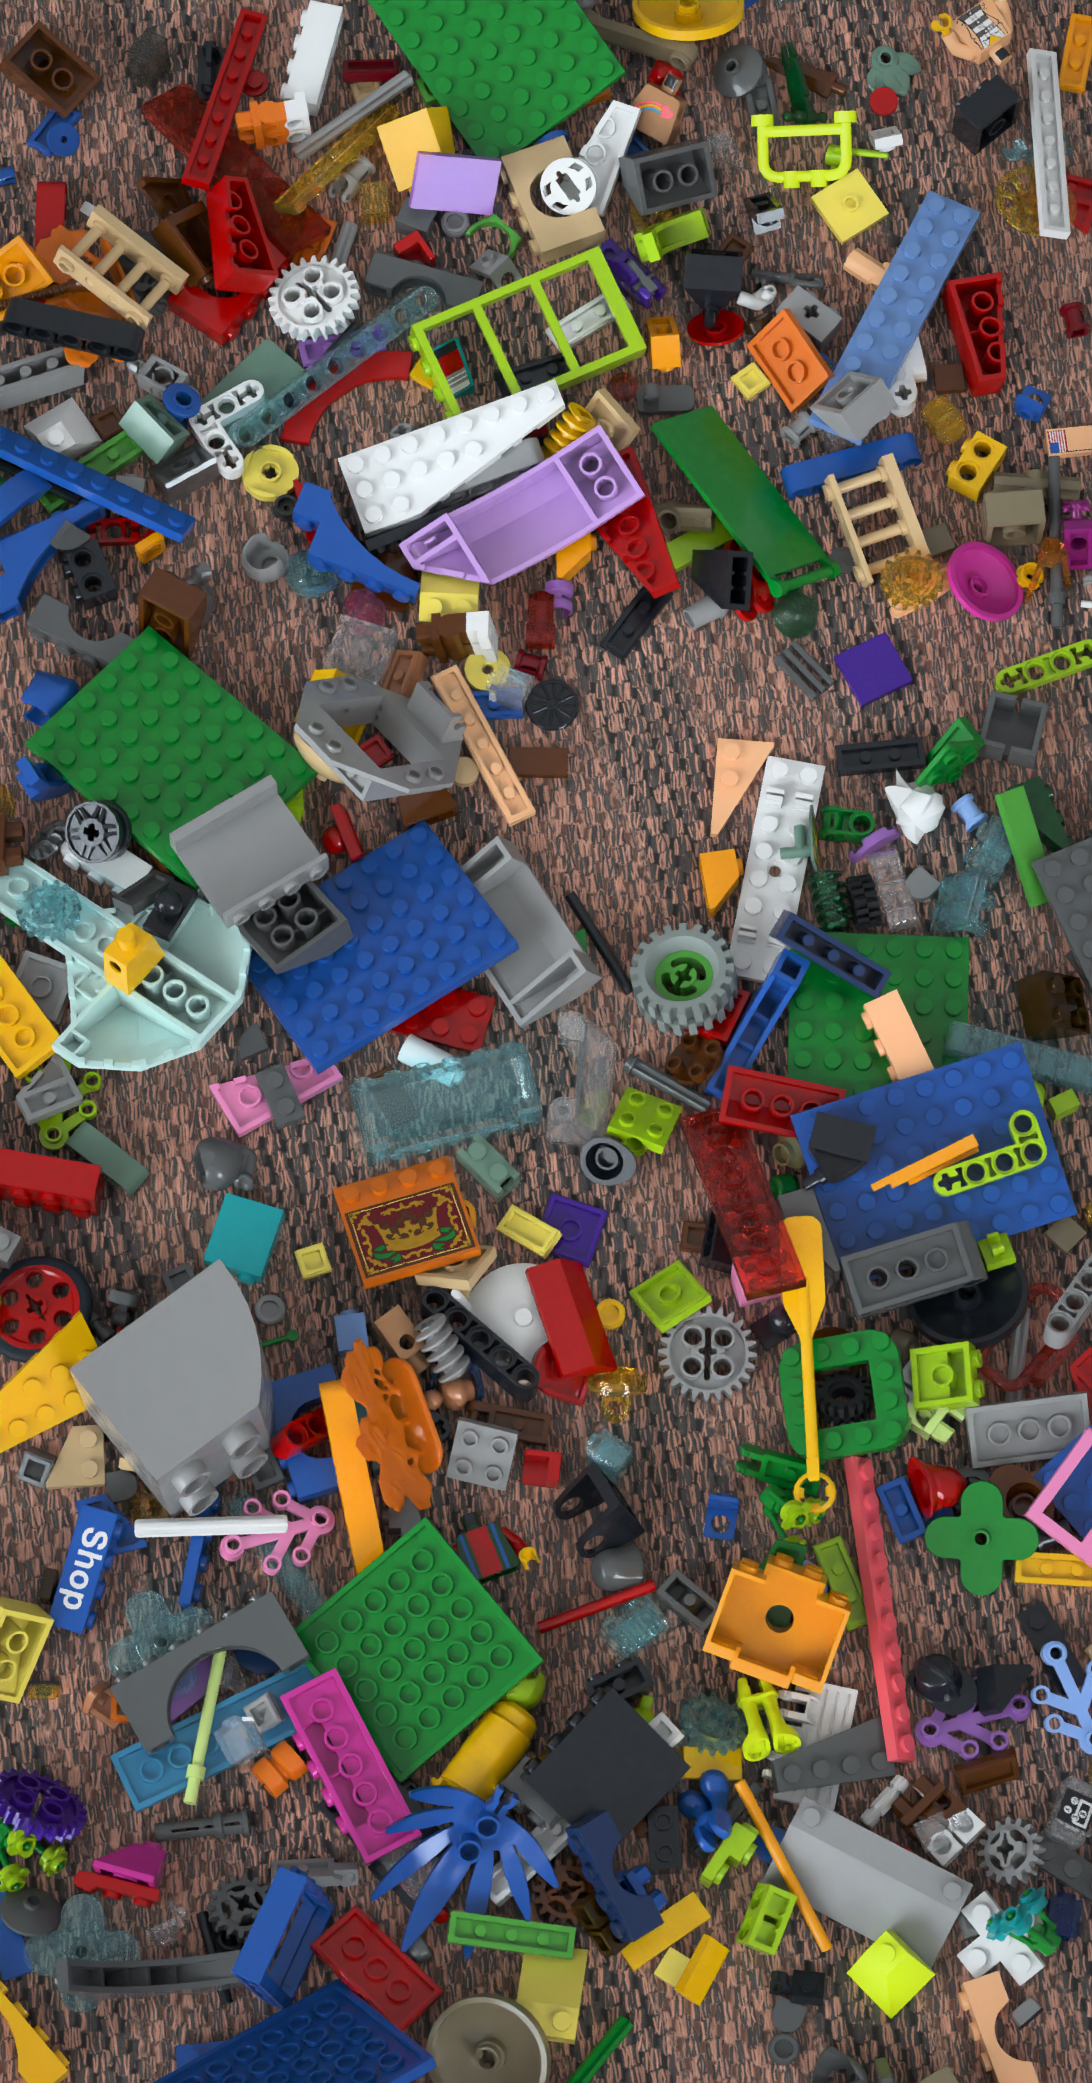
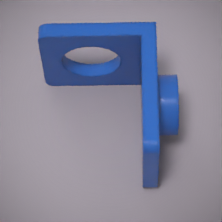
[1013,385,1052,423]
[703,1493,740,1541]

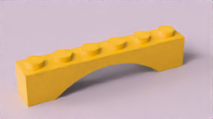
[0,1980,70,2083]

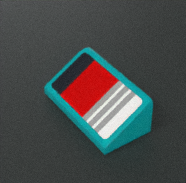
[432,337,475,399]

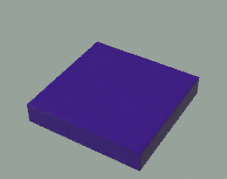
[834,632,913,708]
[542,1192,609,1268]

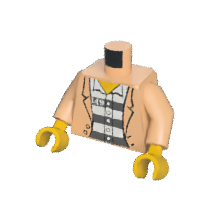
[931,0,1013,67]

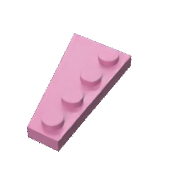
[209,1058,343,1138]

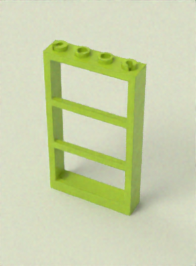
[408,246,647,419]

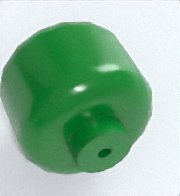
[767,1174,799,1201]

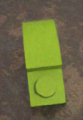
[633,206,712,263]

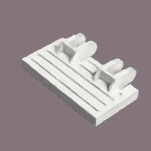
[761,1683,858,1811]

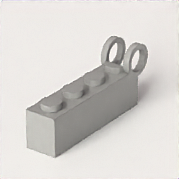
[0,347,85,411]

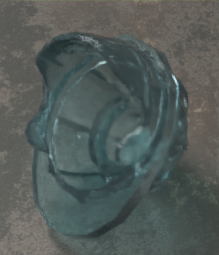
[286,550,341,600]

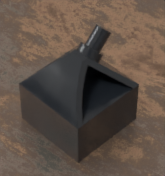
[683,248,743,328]
[801,1111,877,1191]

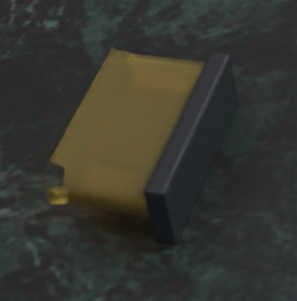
[28,1681,59,1701]

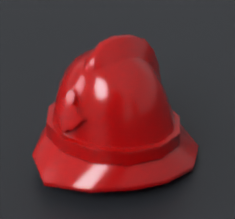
[907,1456,967,1518]

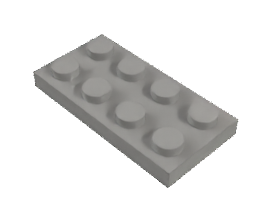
[964,1391,1090,1469]

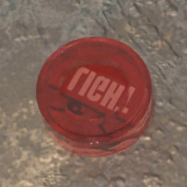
[609,372,638,402]

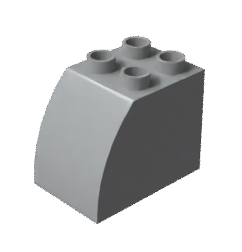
[69,1259,275,1518]

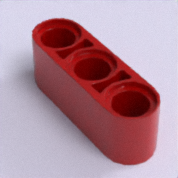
[270,1407,329,1460]

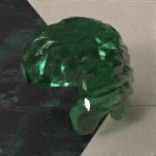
[770,588,818,639]

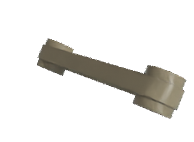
[582,8,698,71]

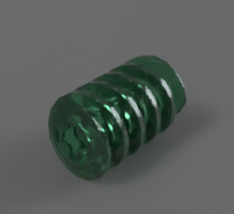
[806,870,854,932]

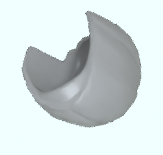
[241,533,290,583]

